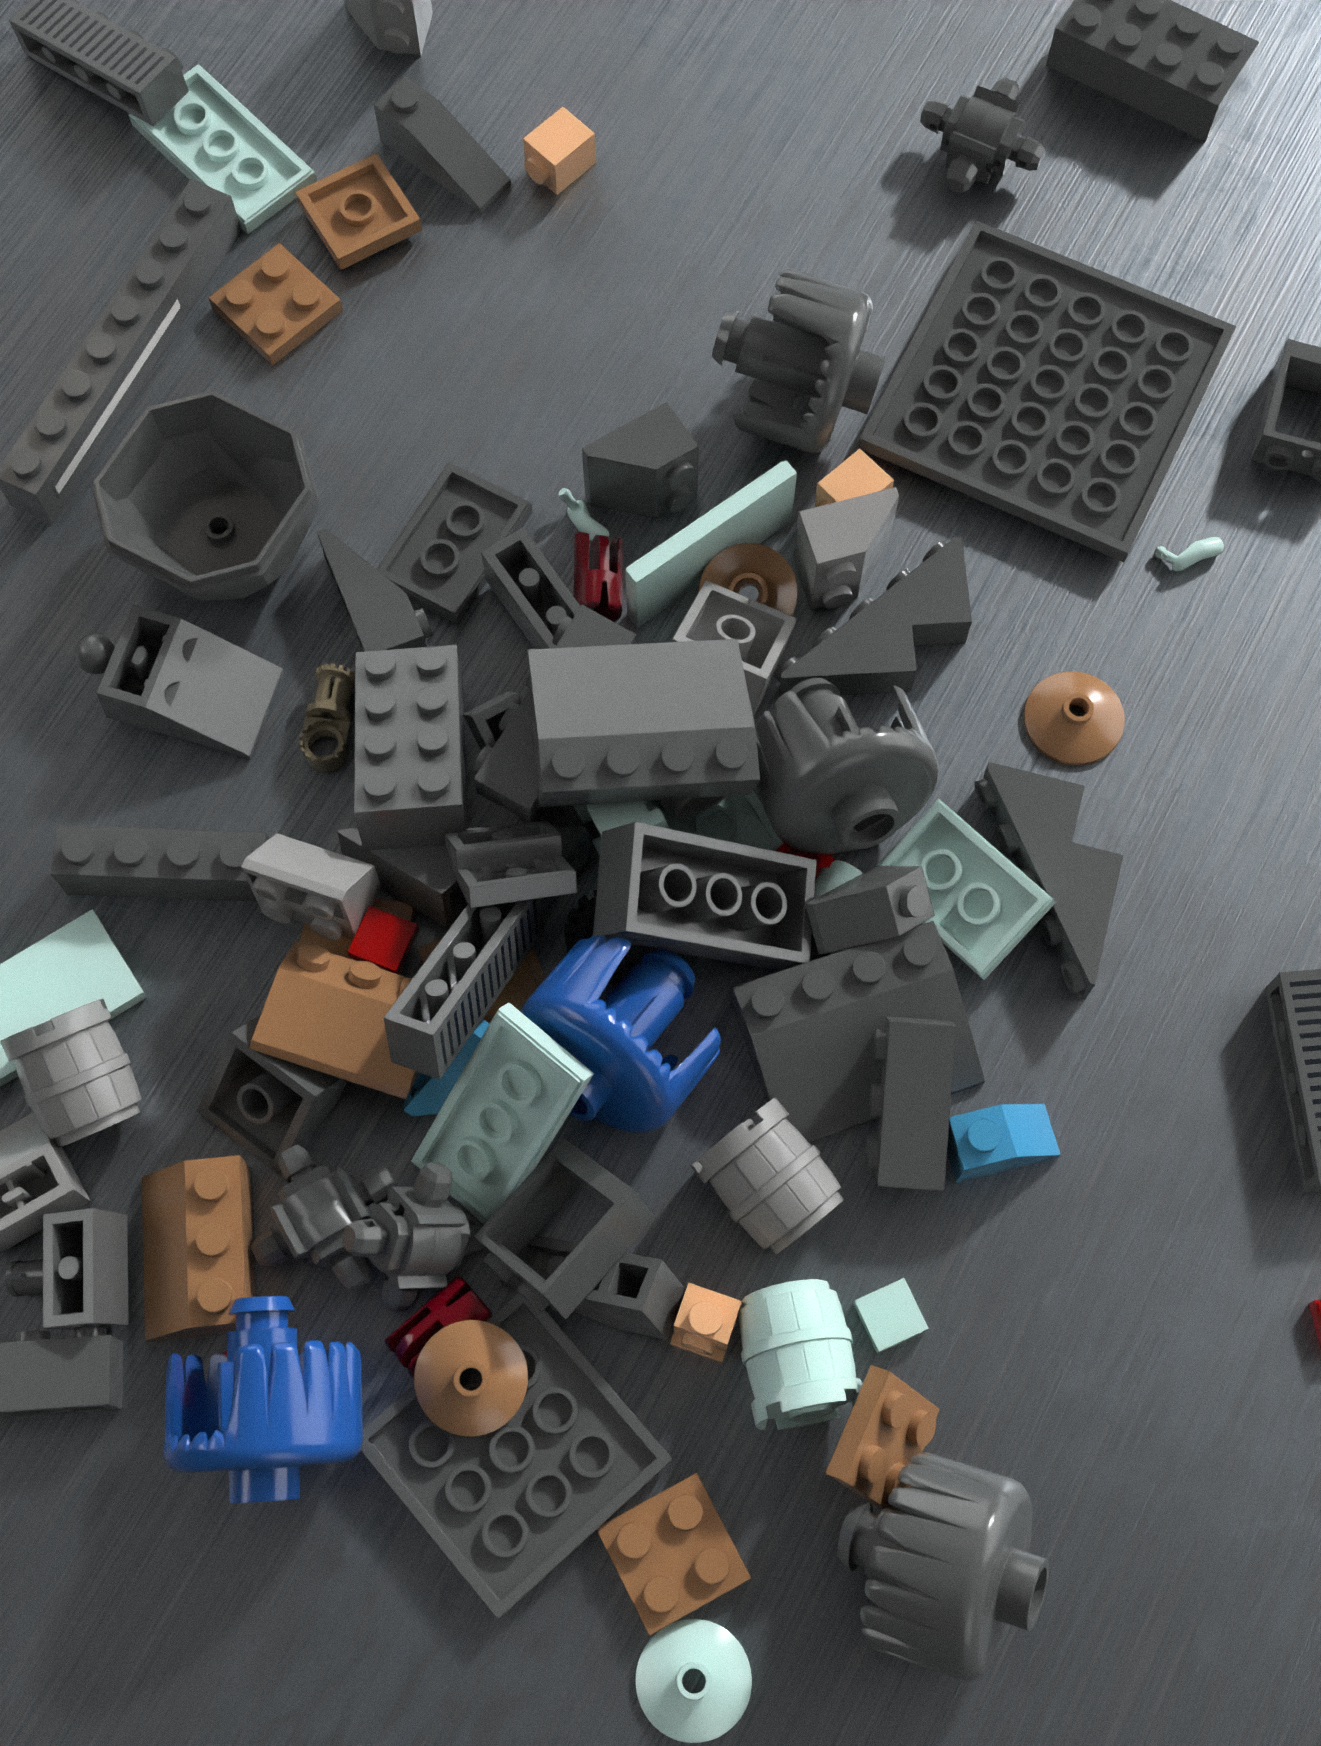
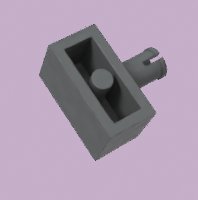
[6,1208,129,1330]

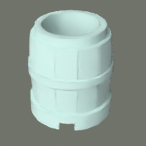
[738,1279,863,1430]

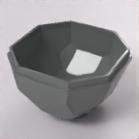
[92,391,318,601]

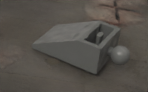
[75,604,284,760]

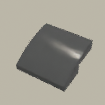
[445,820,577,908]

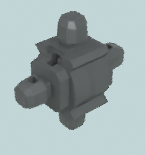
[920,77,1046,193]
[250,1145,398,1290]
[342,1163,484,1311]

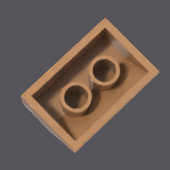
[250,941,419,1099]
[142,1155,257,1342]

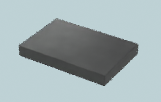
[377,462,533,625]

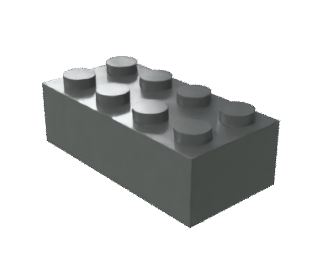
[1046,0,1259,142]
[354,645,468,851]
[593,822,816,970]

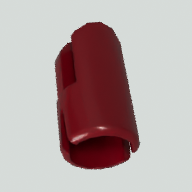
[573,532,623,623]
[384,1276,493,1379]

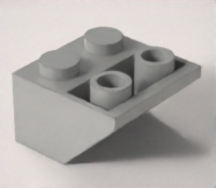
[241,833,381,940]
[0,1112,91,1253]

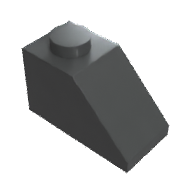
[805,866,935,954]

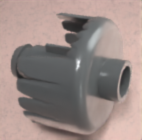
[712,269,886,453]
[755,678,939,855]
[837,1452,1049,1681]

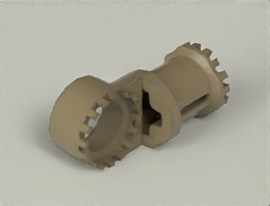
[300,663,355,772]

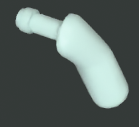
[559,488,609,541]
[1154,537,1224,571]

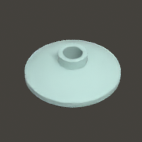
[636,1619,752,1743]

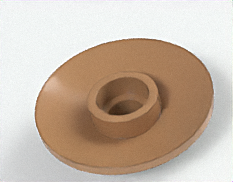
[699,543,798,616]
[1024,671,1125,766]
[414,1320,528,1437]

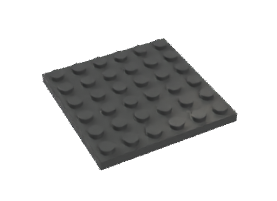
[858,220,1236,562]

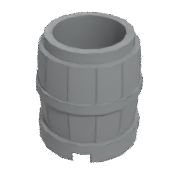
[0,999,142,1147]
[690,1097,844,1255]

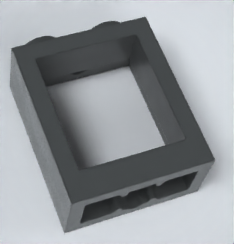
[1250,339,1321,482]
[474,1138,656,1319]

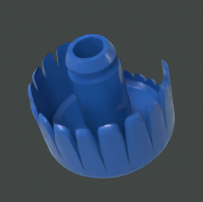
[520,935,721,1133]
[163,1296,363,1504]

